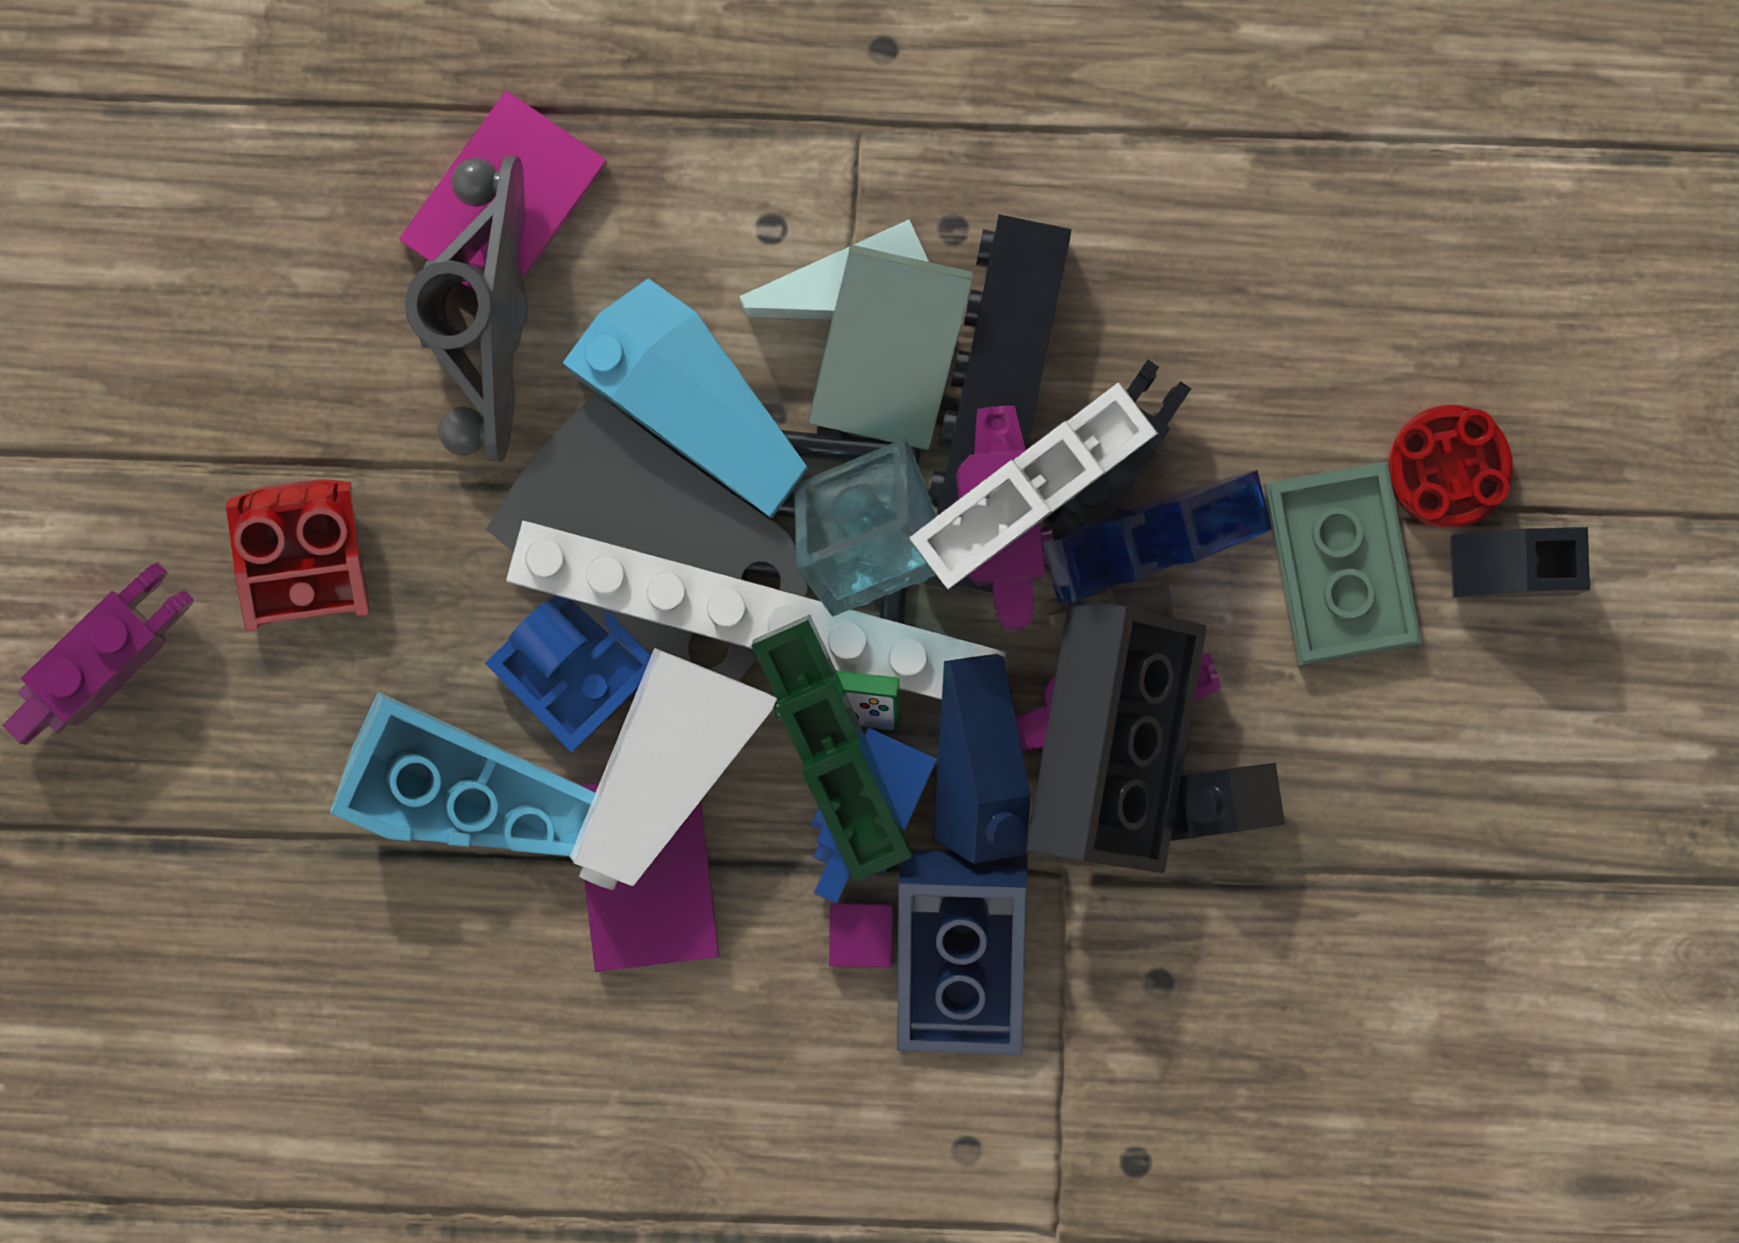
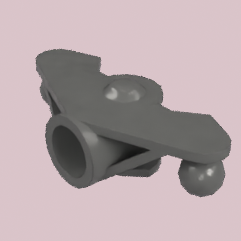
[405,156,528,462]

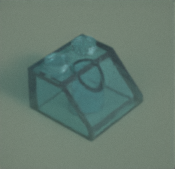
[795,438,937,617]

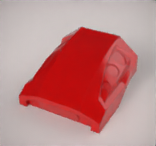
[225,479,370,632]

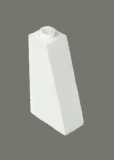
[570,648,777,890]

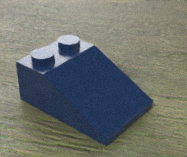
[897,850,1028,1055]

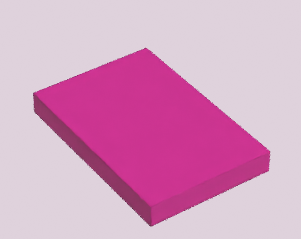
[399,90,608,295]

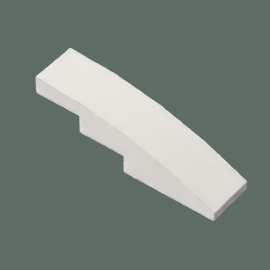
[910,382,1158,589]

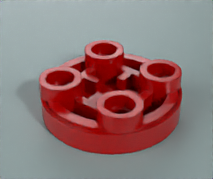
[1387,404,1513,529]

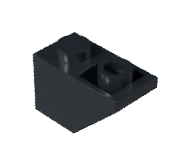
[1450,527,1590,598]
[1170,763,1285,841]

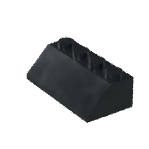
[1026,599,1207,874]

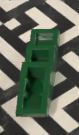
[751,614,913,882]

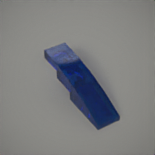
[1042,470,1272,603]

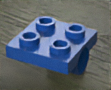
[485,596,651,753]

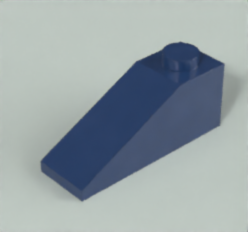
[933,654,1031,864]

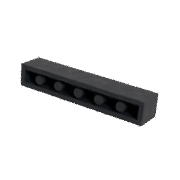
[914,214,1072,598]

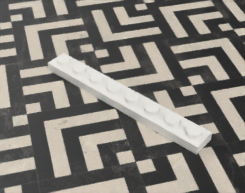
[506,521,1006,701]

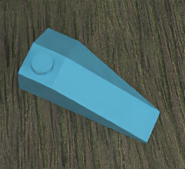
[562,278,808,519]
[330,692,596,856]

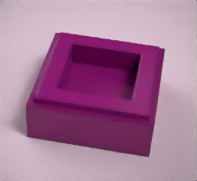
[829,903,892,967]

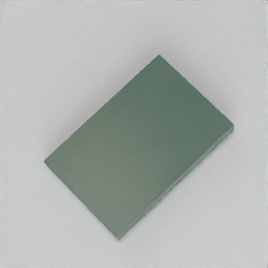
[808,244,973,450]
[1264,462,1422,667]

